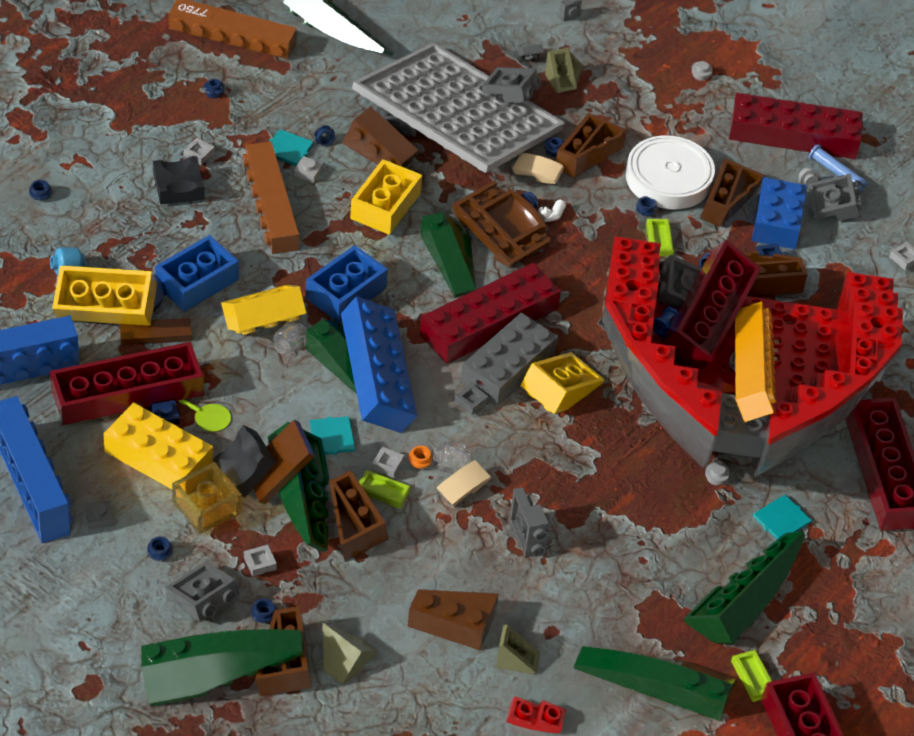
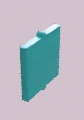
[269,129,314,166]
[309,416,355,455]
[753,494,812,540]

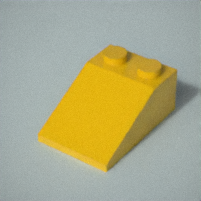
[520,352,605,414]

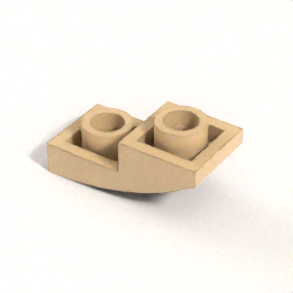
[512,153,564,184]
[437,460,491,507]

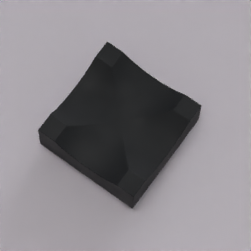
[153,156,205,205]
[212,425,276,497]

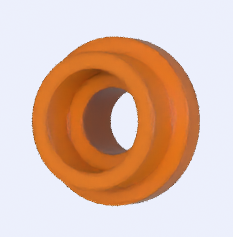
[408,445,433,469]

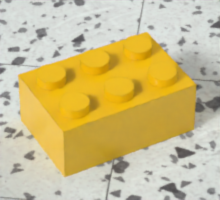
[350,159,422,235]
[221,285,306,334]

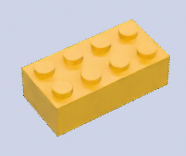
[52,266,157,326]
[104,403,213,496]

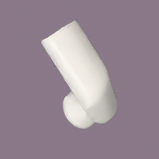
[538,200,566,222]

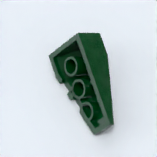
[420,212,476,298]
[305,319,357,394]

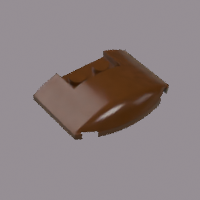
[452,181,550,267]

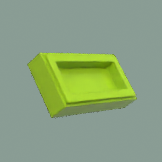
[646,219,674,256]
[359,470,411,509]
[731,650,772,702]

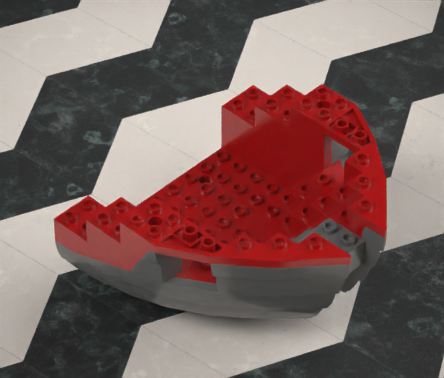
[602,236,903,477]

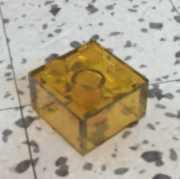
[172,462,242,535]

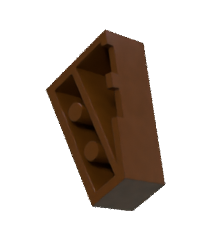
[342,106,418,168]
[556,113,627,177]
[700,158,765,227]
[737,248,808,297]
[329,470,389,562]
[408,589,499,650]
[256,606,312,697]

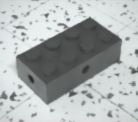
[461,313,558,407]

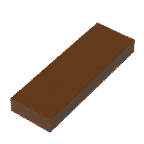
[120,318,192,345]

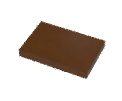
[253,420,315,504]

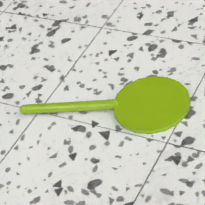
[178,399,231,432]

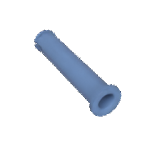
[809,144,869,193]

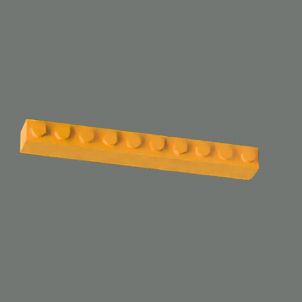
[735,302,777,422]

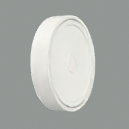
[626,136,715,209]

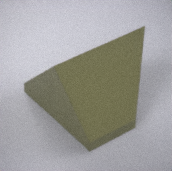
[545,47,583,93]
[322,622,377,685]
[496,625,540,674]

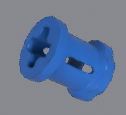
[653,307,678,337]

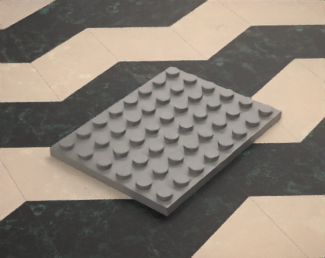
[352,42,565,173]

